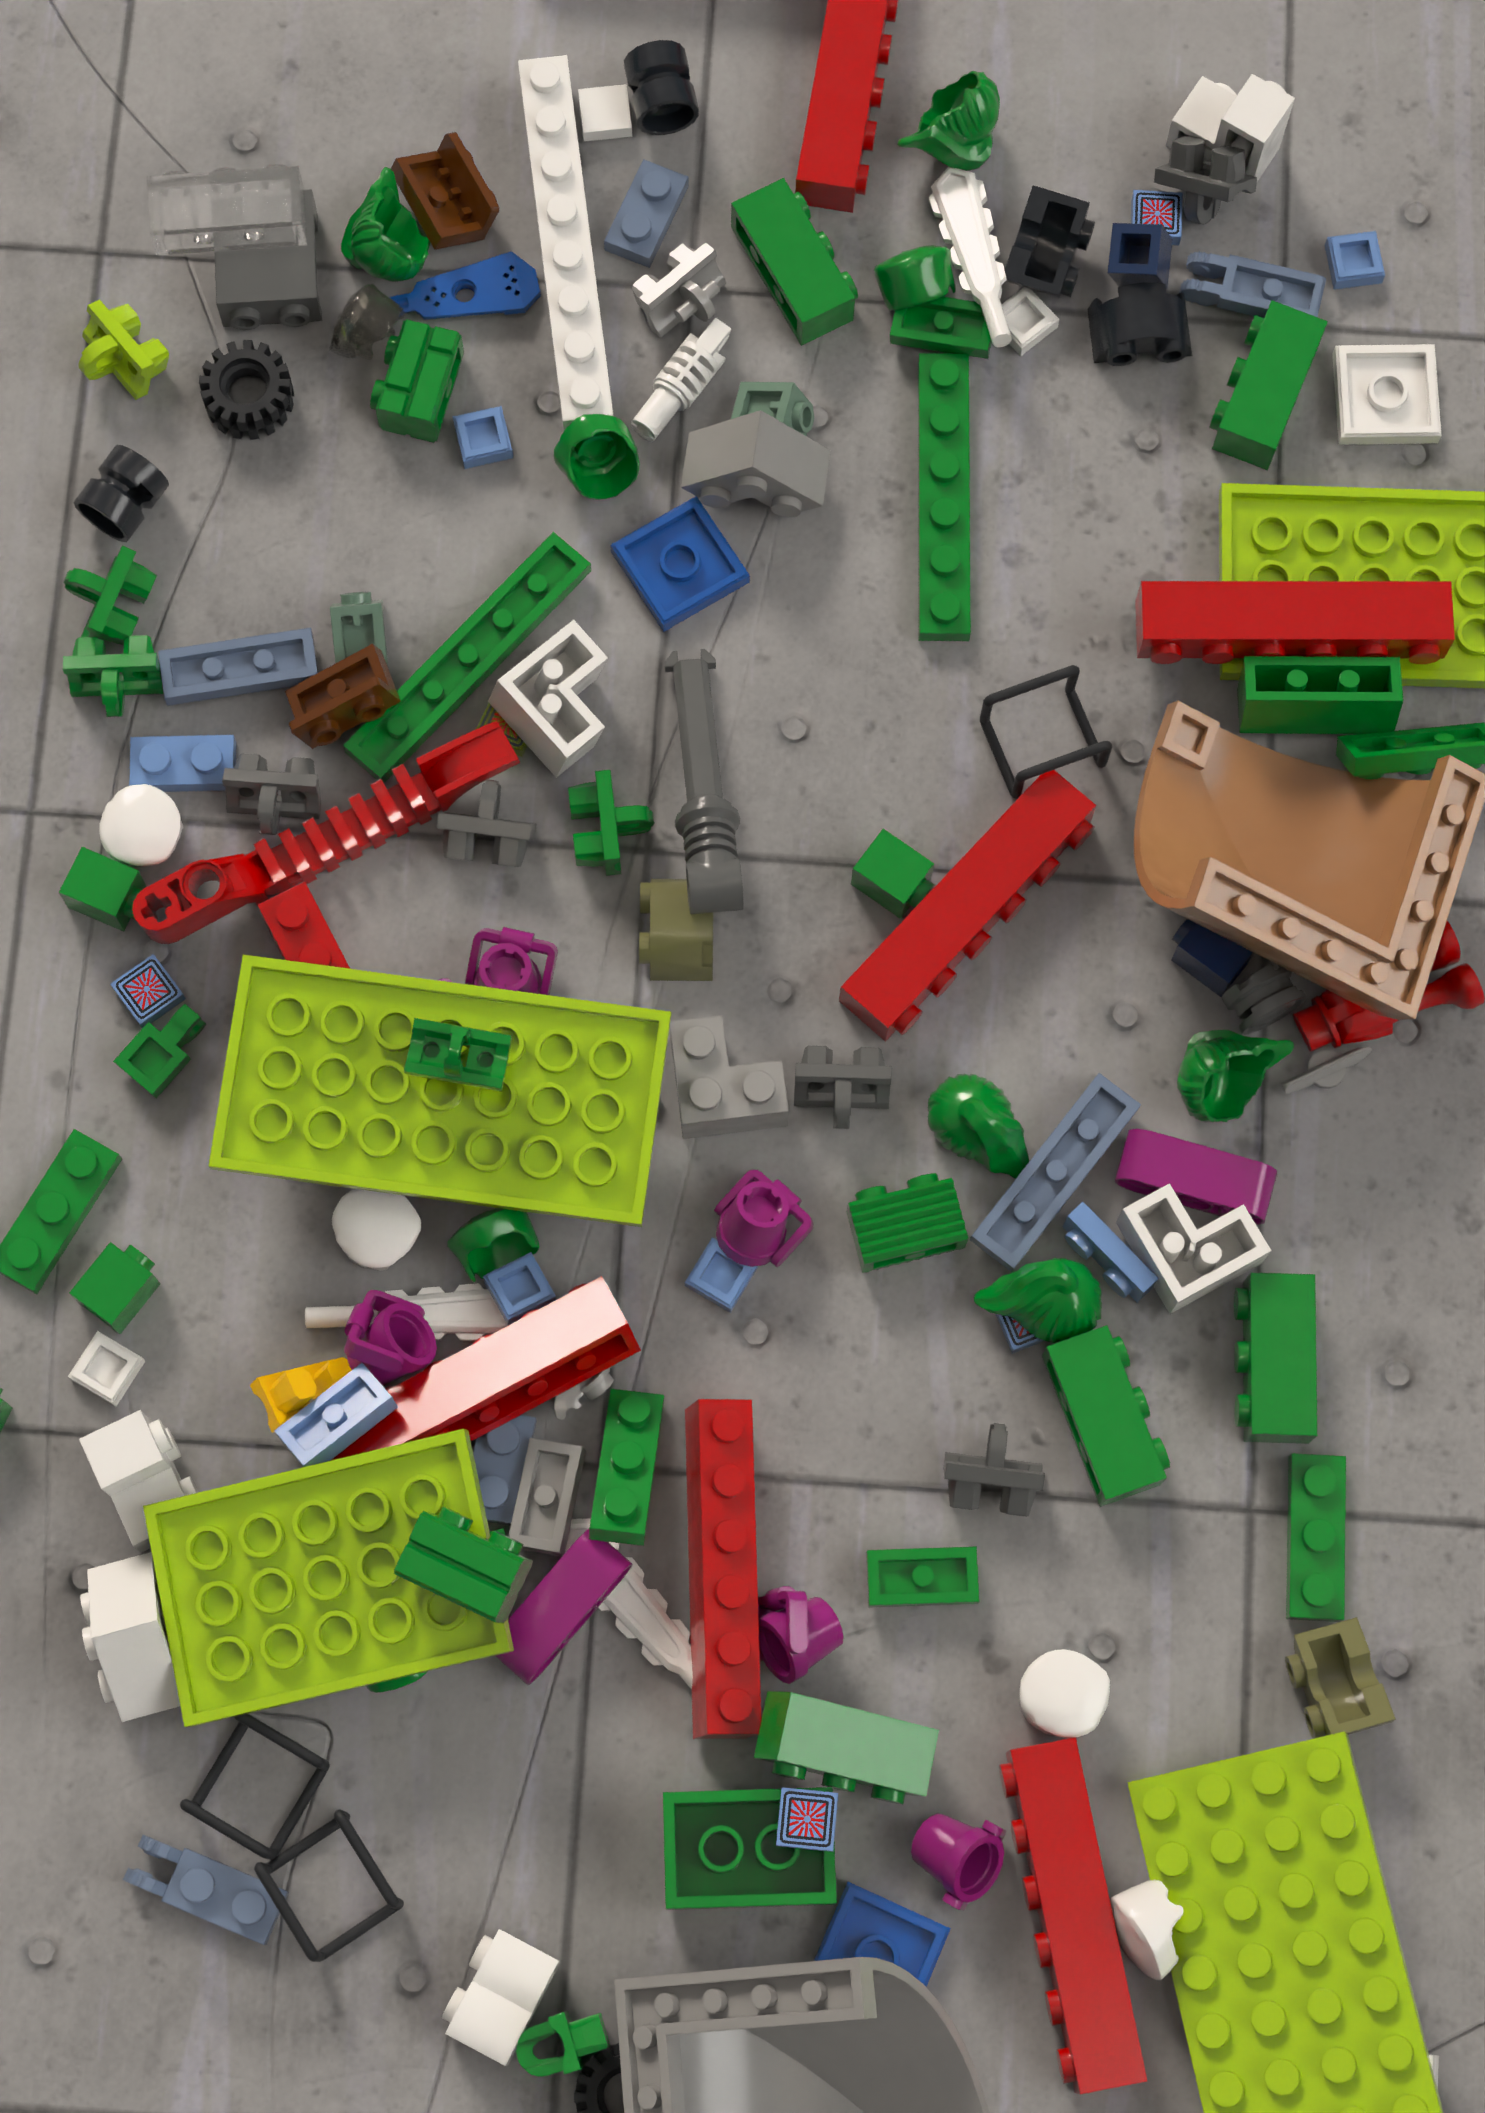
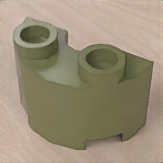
[639,879,713,981]
[1285,1617,1396,1739]

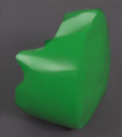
[873,245,956,310]
[554,414,640,500]
[447,1208,539,1282]

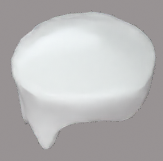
[99,784,183,866]
[332,1189,421,1271]
[1019,1649,1110,1738]
[1110,1880,1184,1980]

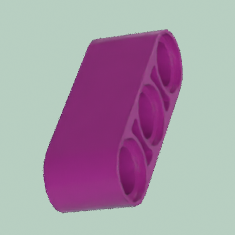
[1115,1129,1277,1225]
[496,1529,633,1685]

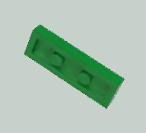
[1336,722,1485,779]
[0,1129,122,1295]
[589,1389,664,1546]
[1286,1453,1346,1622]

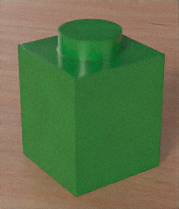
[851,828,935,919]
[59,847,147,932]
[69,1242,160,1334]

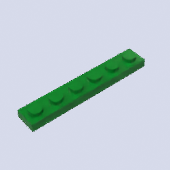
[918,353,971,641]
[343,532,591,783]

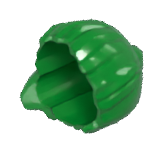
[897,71,1000,171]
[341,167,430,282]
[1177,1029,1294,1122]
[927,1074,1029,1179]
[974,1257,1102,1343]

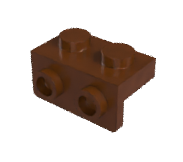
[391,132,499,250]
[285,643,401,749]

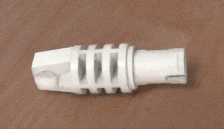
[631,318,731,442]

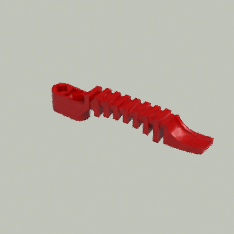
[132,720,520,944]

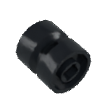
[624,40,699,135]
[73,445,169,542]

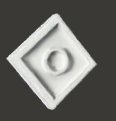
[1332,344,1442,445]

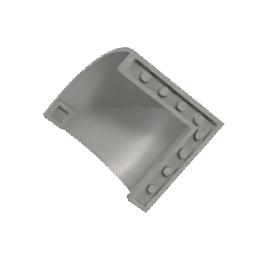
[614,1957,989,2113]

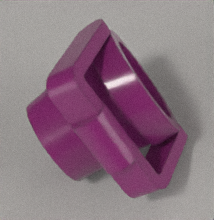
[465,927,558,995]
[714,1169,814,1267]
[344,1290,437,1386]
[758,1586,844,1684]
[911,1813,1007,1911]

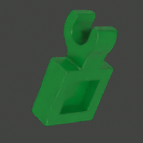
[113,1004,206,1098]

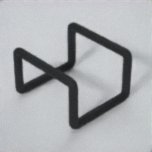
[980,665,1112,799]
[180,1714,330,1860]
[254,1809,404,1962]

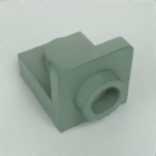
[731,382,814,436]
[330,592,388,664]

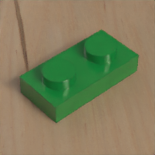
[890,297,992,359]
[866,1546,979,1608]

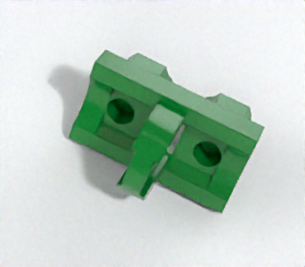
[64,545,157,645]
[63,635,164,717]
[568,770,655,876]
[404,1018,513,1091]
[516,2011,610,2077]

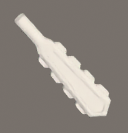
[929,167,1012,347]
[305,1283,508,1341]
[560,1518,693,1690]

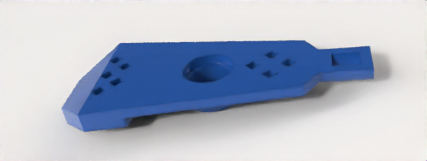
[389,251,541,320]

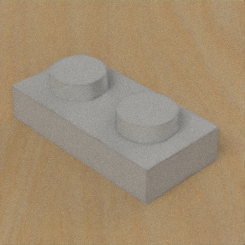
[508,1438,586,1557]

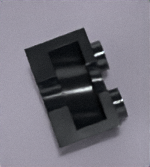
[1005,185,1095,298]
[1087,282,1192,366]

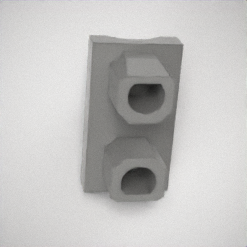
[632,243,726,338]

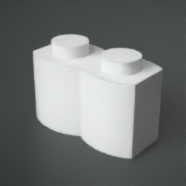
[442,1929,560,2066]

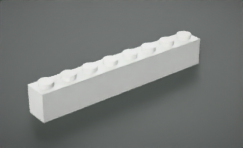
[518,55,613,432]

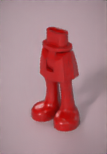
[1293,921,1485,1051]

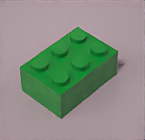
[663,1787,837,1910]

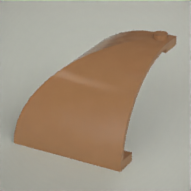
[1134,700,1485,1020]

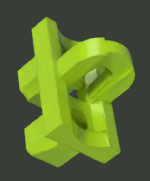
[78,299,169,400]

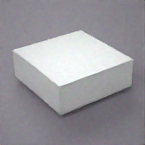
[578,84,632,141]
[1002,287,1059,356]
[68,1331,145,1407]

